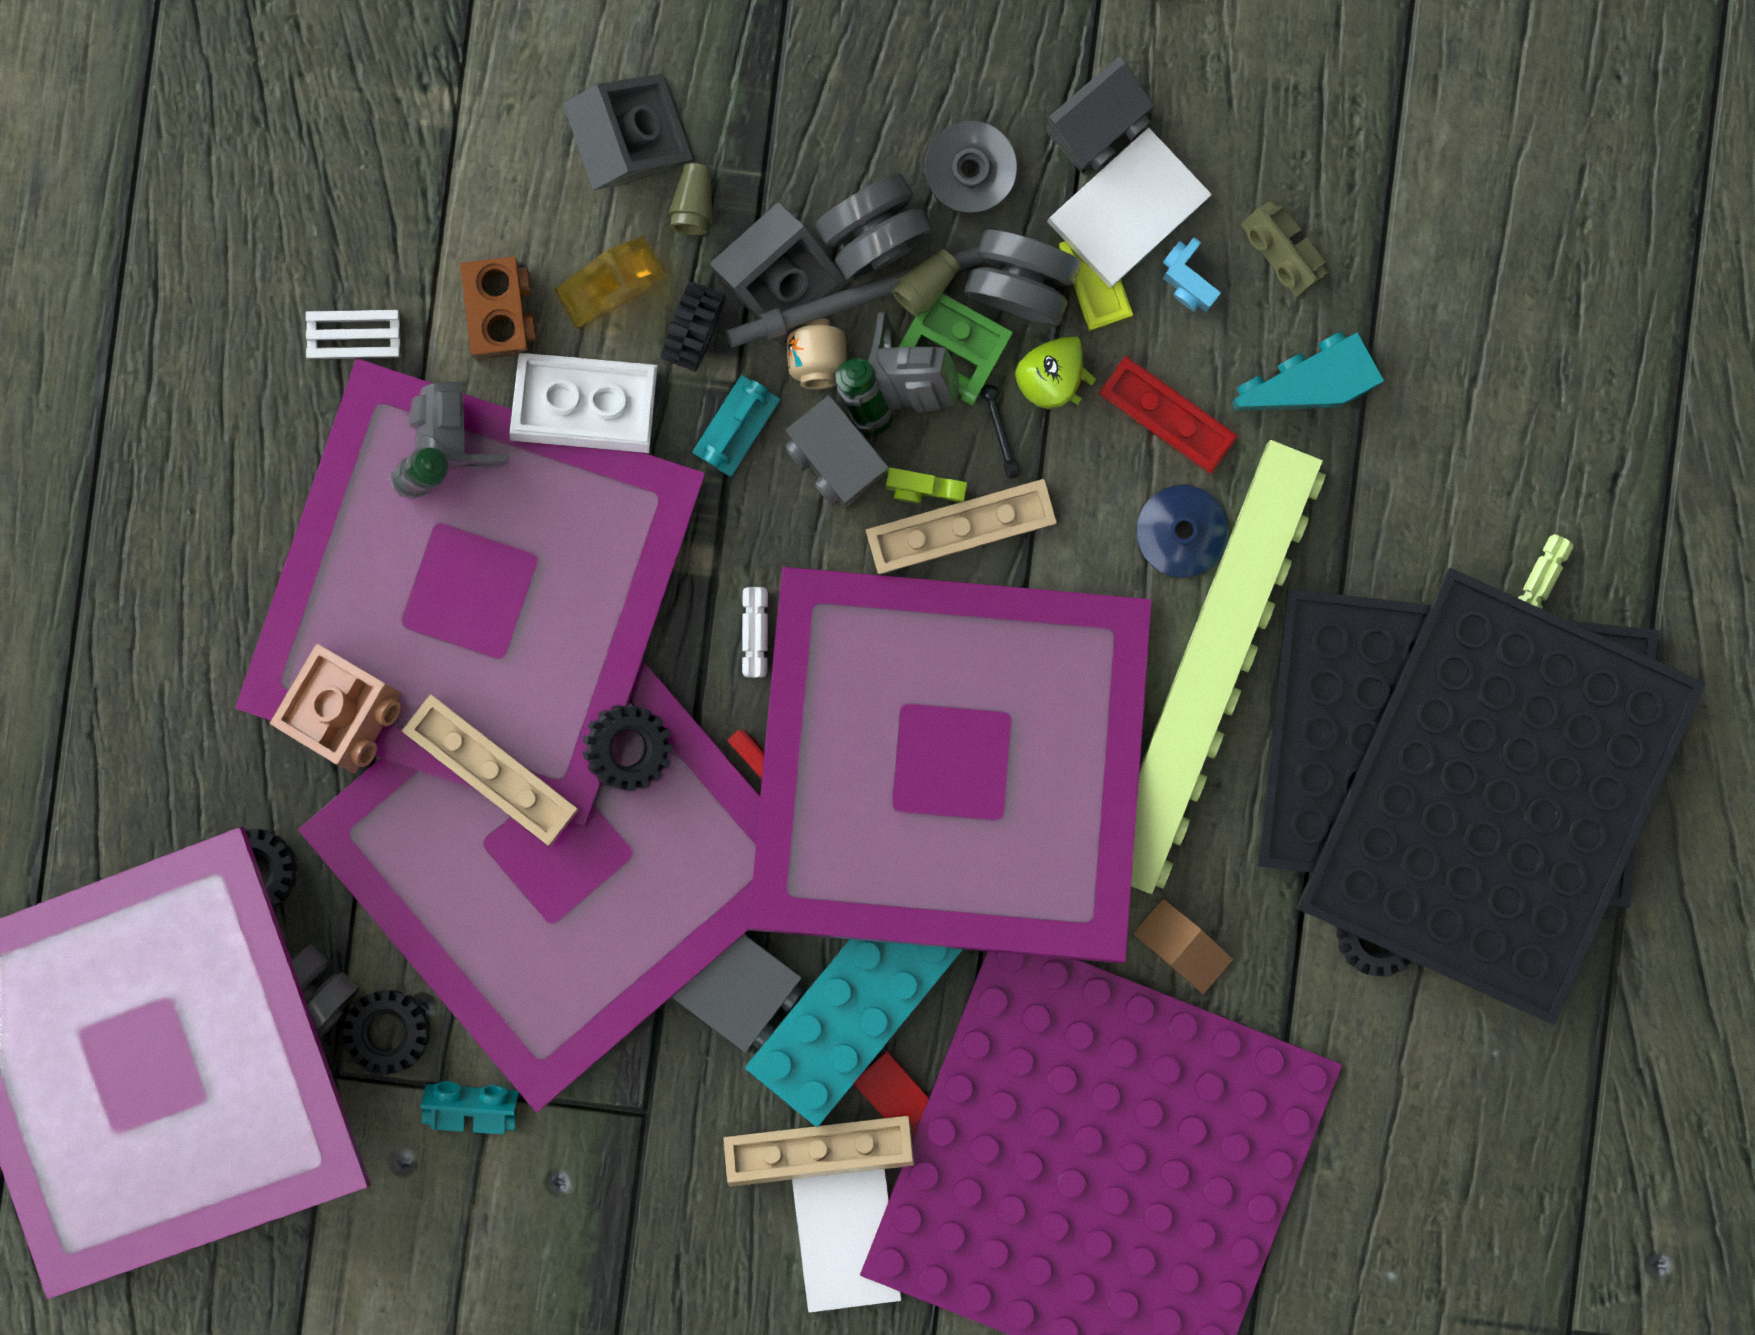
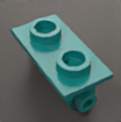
[692,375,781,477]
[420,1081,519,1135]

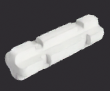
[742,587,768,678]

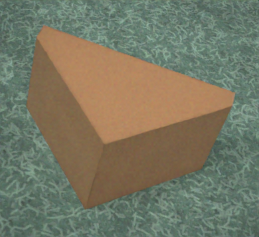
[1133,898,1233,994]

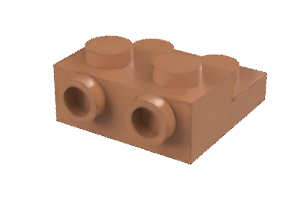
[269,643,402,774]

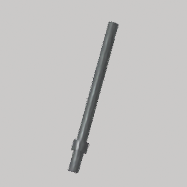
[726,245,985,348]

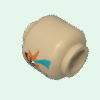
[787,318,848,389]

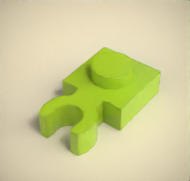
[886,467,967,504]

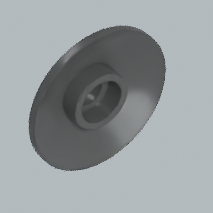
[925,121,1017,213]

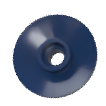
[1136,485,1229,578]

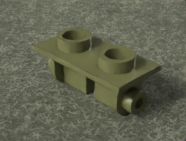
[1240,199,1329,297]

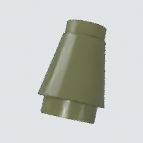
[667,163,713,235]
[892,249,961,317]

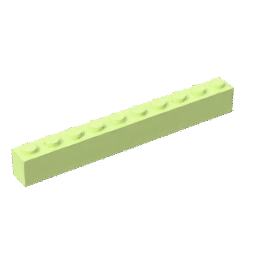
[1131,440,1326,894]

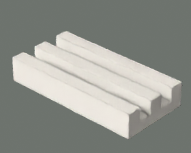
[306,310,400,359]

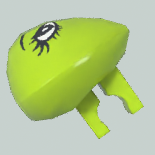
[1015,337,1096,409]

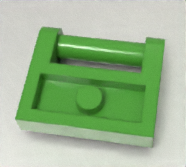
[899,293,1013,406]

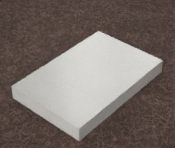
[1047,127,1212,289]
[510,352,657,453]
[792,1169,901,1312]

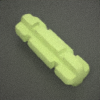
[1518,534,1573,609]

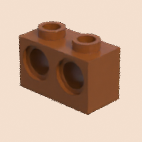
[460,256,537,360]

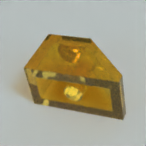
[554,236,666,330]

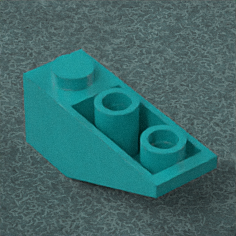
[1231,331,1384,411]

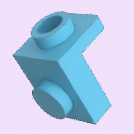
[1163,237,1221,312]

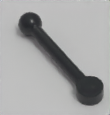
[981,385,1019,479]

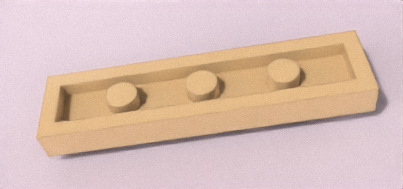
[866,479,1057,575]
[402,694,580,846]
[723,1116,914,1187]

